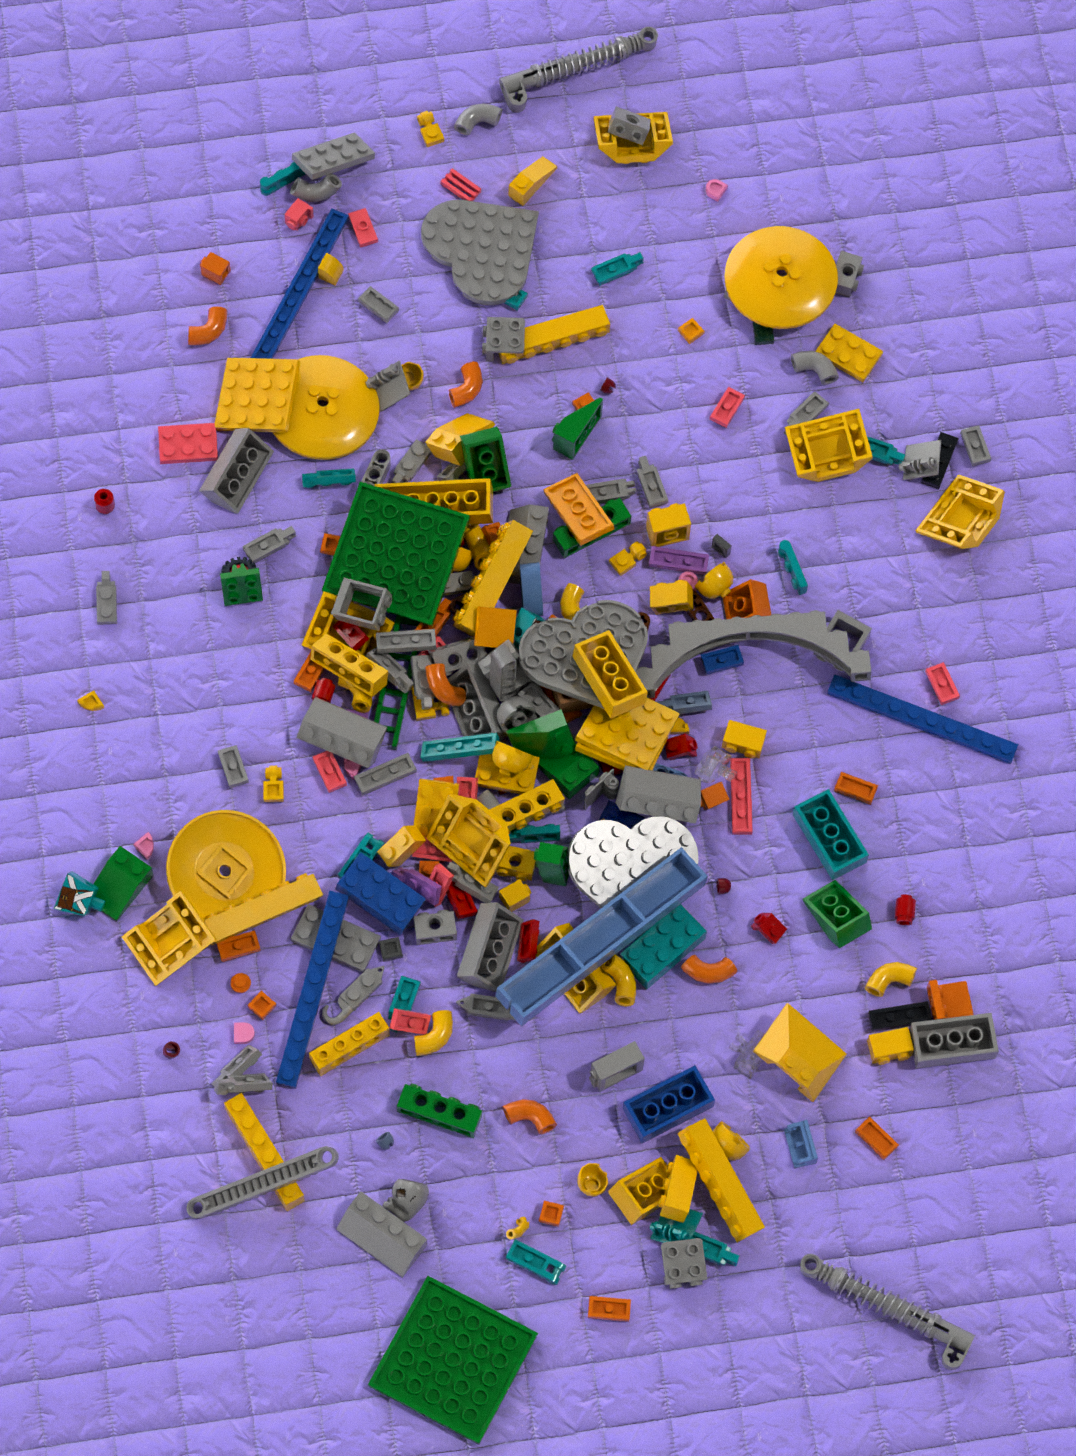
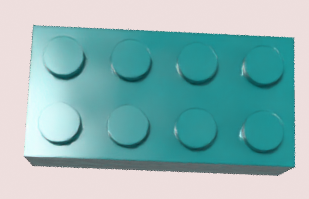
[792,789,869,881]
[620,904,707,990]

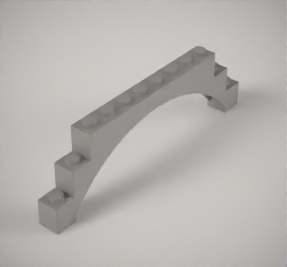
[636,610,871,698]

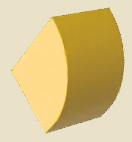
[318,253,344,286]

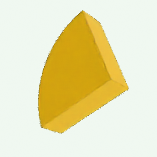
[77,690,104,711]
[670,718,689,735]

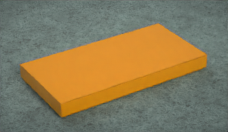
[543,473,614,546]

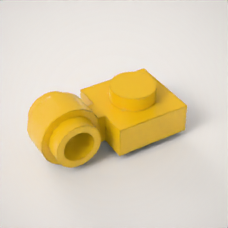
[417,111,444,147]
[609,541,647,576]
[263,765,284,802]

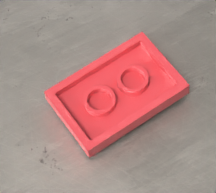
[158,423,218,464]

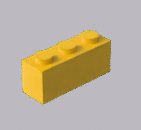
[658,1155,698,1223]

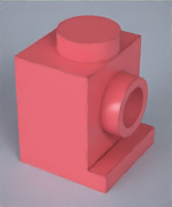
[285,198,314,231]

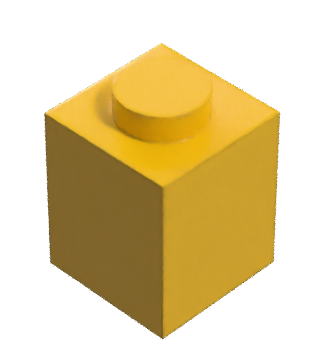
[499,879,531,912]

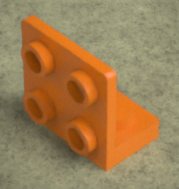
[926,980,974,1020]

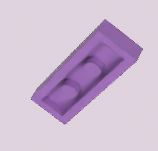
[649,546,709,575]

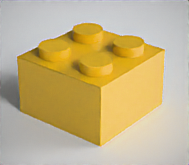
[646,503,691,547]

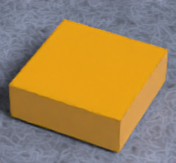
[678,318,705,344]

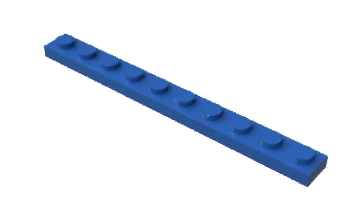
[250,208,349,359]
[827,674,1019,764]
[276,891,349,1089]

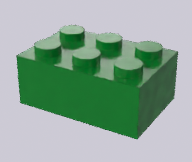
[460,427,512,492]

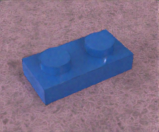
[701,645,744,675]

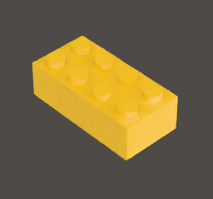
[572,630,648,719]

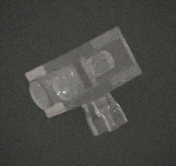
[694,746,737,783]
[729,1030,764,1079]

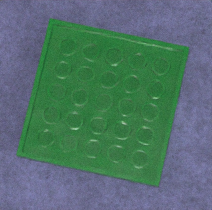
[322,482,470,626]
[368,1276,538,1445]

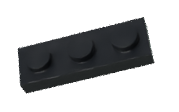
[921,432,959,489]
[868,1001,932,1032]

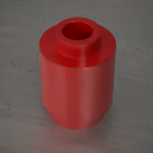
[94,489,115,514]
[311,678,335,703]
[895,894,916,925]

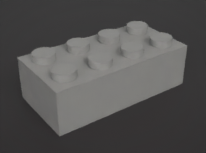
[909,1013,999,1069]

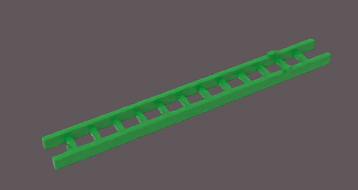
[374,616,420,750]

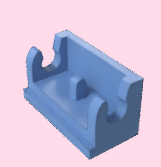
[784,1120,818,1169]

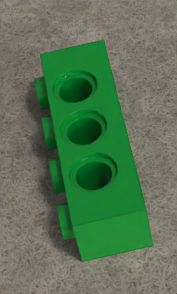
[553,498,632,559]
[397,1084,482,1138]

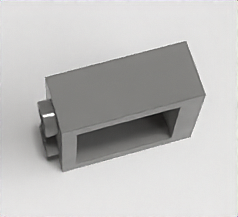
[331,578,392,631]
[813,610,872,671]
[589,1041,645,1092]

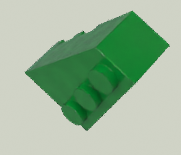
[534,842,569,886]

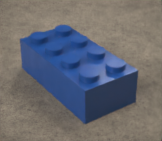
[335,852,426,936]
[623,1065,715,1144]

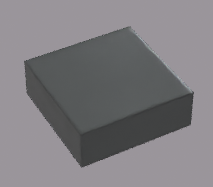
[712,534,732,558]
[379,937,403,962]

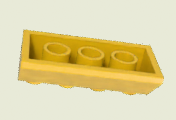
[536,923,617,1014]

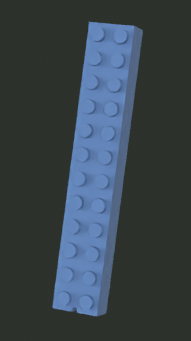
[495,847,708,1027]

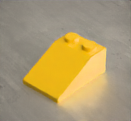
[425,413,495,466]
[608,1157,669,1225]

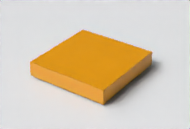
[474,606,517,648]

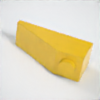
[508,156,557,206]

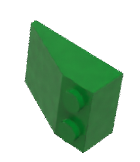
[552,398,603,460]
[506,709,577,759]
[538,752,599,800]
[94,846,153,922]
[803,880,872,949]

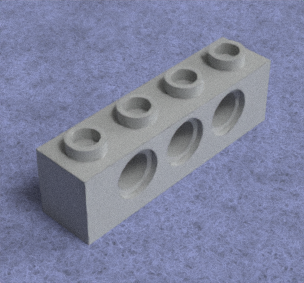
[428,637,496,676]

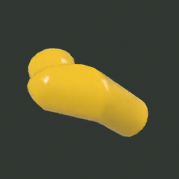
[506,1216,529,1239]

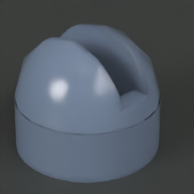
[376,1132,394,1150]

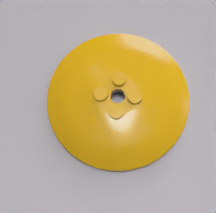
[724,226,838,329]
[272,355,379,460]
[166,810,286,920]

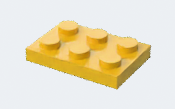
[815,324,883,383]
[475,754,540,794]
[414,778,459,837]

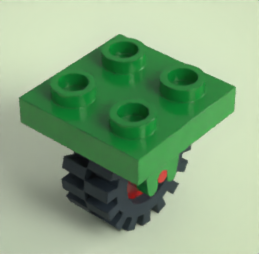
[220,557,263,606]

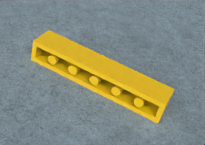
[498,305,610,364]
[204,873,323,946]
[224,1093,305,1211]
[677,1118,765,1243]

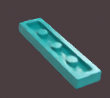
[420,733,499,762]

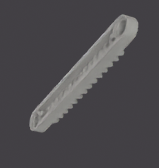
[186,1146,339,1219]

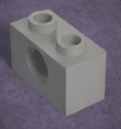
[608,106,651,145]
[836,251,864,297]
[414,910,457,945]

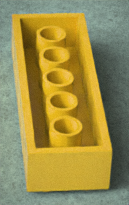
[375,478,493,525]
[452,520,533,637]

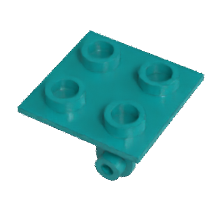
[650,1209,703,1243]

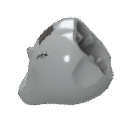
[383,1179,429,1222]

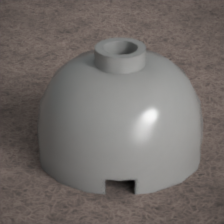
[497,696,537,735]

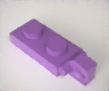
[392,867,442,905]

